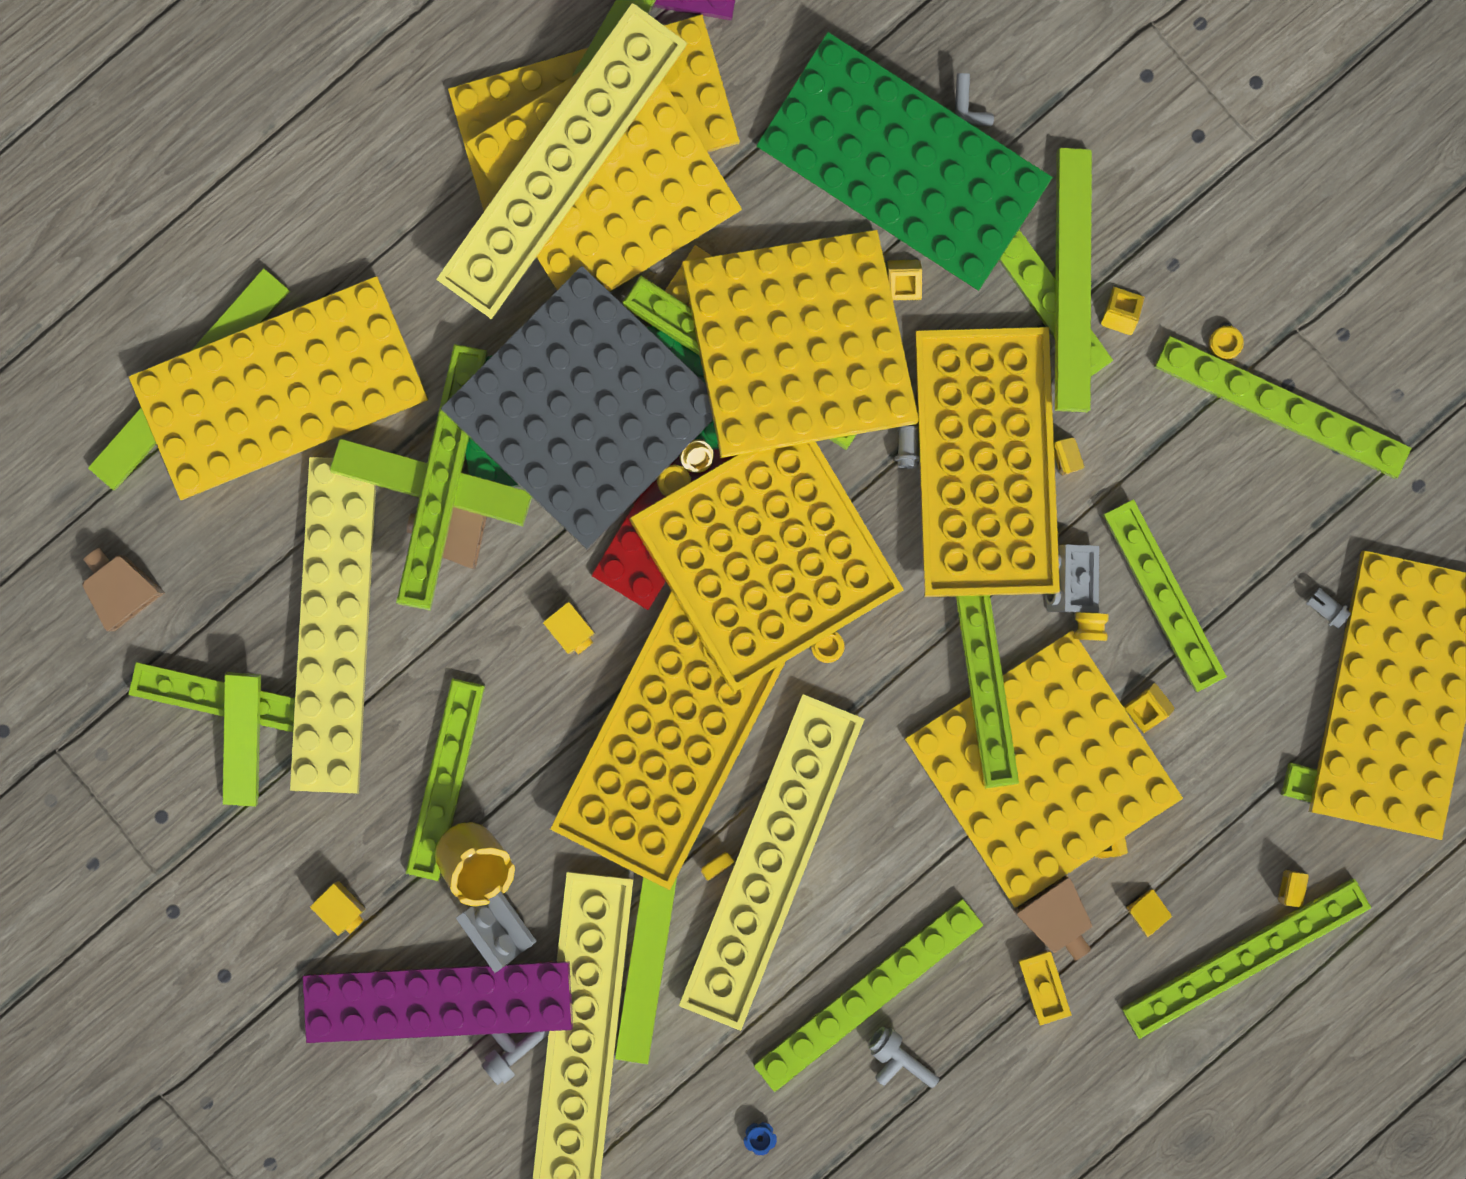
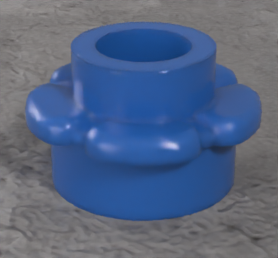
[744,1122,777,1155]

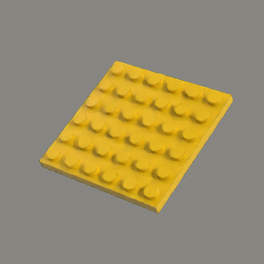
[466,68,742,292]
[682,230,919,458]
[629,441,904,693]
[905,630,1183,908]

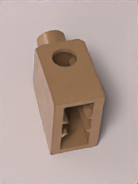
[407,507,487,570]
[82,548,165,632]
[1013,875,1092,961]

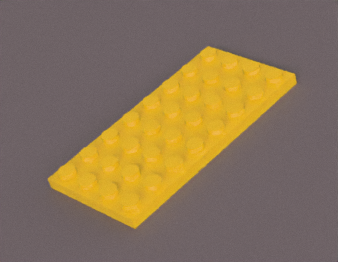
[448,15,740,211]
[128,276,429,500]
[915,327,1060,597]
[1309,551,1466,840]
[550,591,785,890]

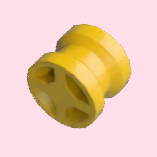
[1074,612,1109,641]

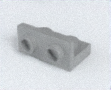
[1045,545,1099,613]
[456,891,536,973]

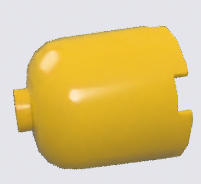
[435,822,515,906]

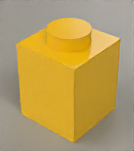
[543,602,595,655]
[310,881,366,936]

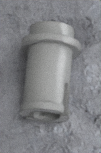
[895,426,920,469]
[1306,587,1351,628]

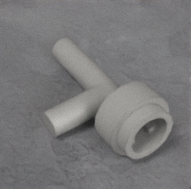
[955,73,994,126]
[868,1027,939,1088]
[481,1031,549,1086]

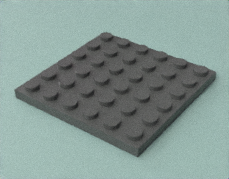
[441,266,713,550]

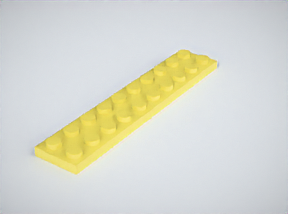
[436,3,687,319]
[290,457,376,794]
[679,694,865,1031]
[533,871,634,1179]

